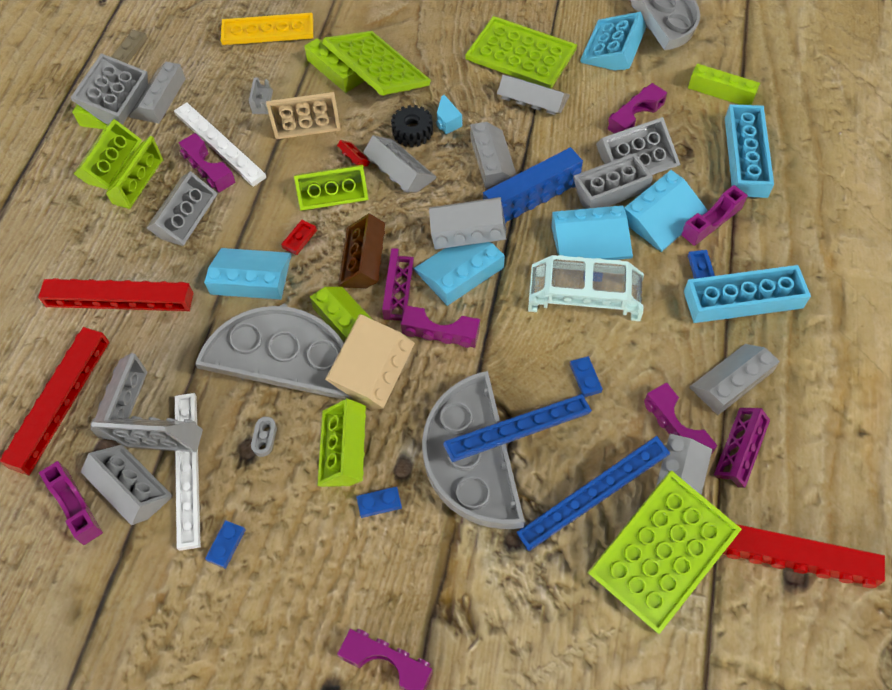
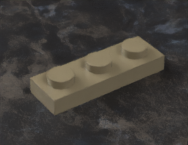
[111,30,148,64]

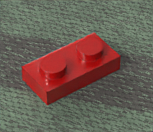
[337,140,370,167]
[281,220,317,255]

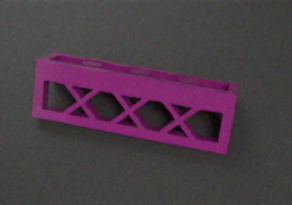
[382,248,414,321]
[714,408,770,488]

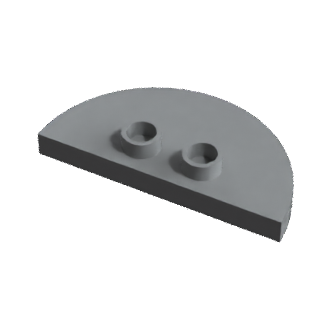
[630,0,700,50]
[195,306,353,400]
[422,371,525,529]

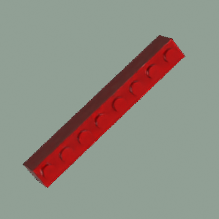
[38,278,194,312]
[0,327,110,476]
[723,524,885,588]

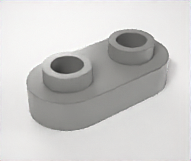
[251,417,277,457]

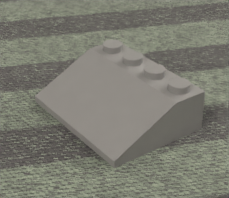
[71,53,148,125]
[596,117,681,175]
[91,416,203,452]

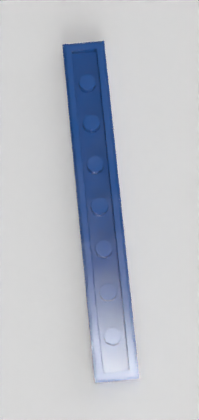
[443,394,592,463]
[516,436,670,551]

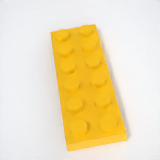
[221,13,314,45]

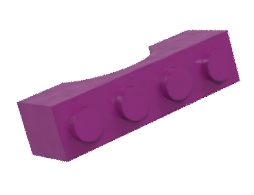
[608,83,667,134]
[178,133,236,193]
[681,185,748,246]
[401,305,480,348]
[644,382,718,454]
[39,461,103,545]
[337,628,433,690]

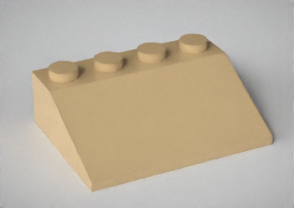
[266,92,341,139]
[325,314,415,411]

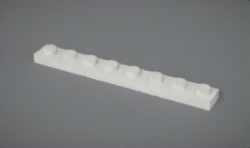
[174,103,266,187]
[175,393,201,551]

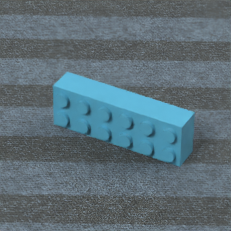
[725,104,774,198]
[684,265,811,323]

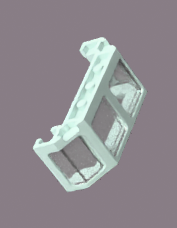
[528,255,644,321]

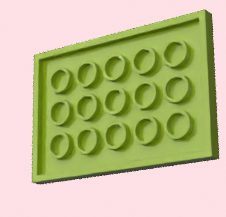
[465,16,577,89]
[322,31,431,95]
[587,470,742,634]

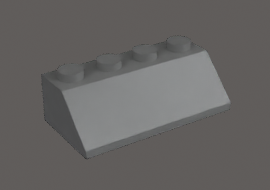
[129,62,186,124]
[497,75,570,115]
[470,122,517,189]
[363,135,436,193]
[573,153,653,209]
[146,171,218,246]
[429,197,507,249]
[689,344,780,415]
[90,353,147,441]
[656,434,712,495]
[81,445,172,525]

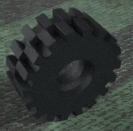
[391,105,433,147]

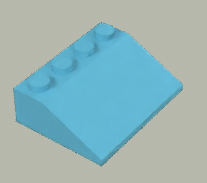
[580,12,646,71]
[624,170,708,252]
[551,205,633,260]
[414,242,505,306]
[204,248,291,300]

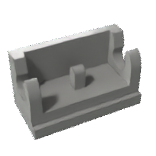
[249,78,273,114]

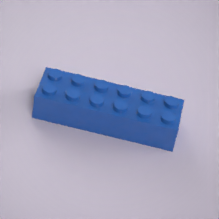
[483,147,583,223]

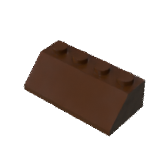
[338,213,385,289]

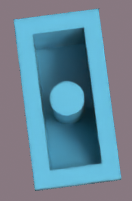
[436,95,462,135]

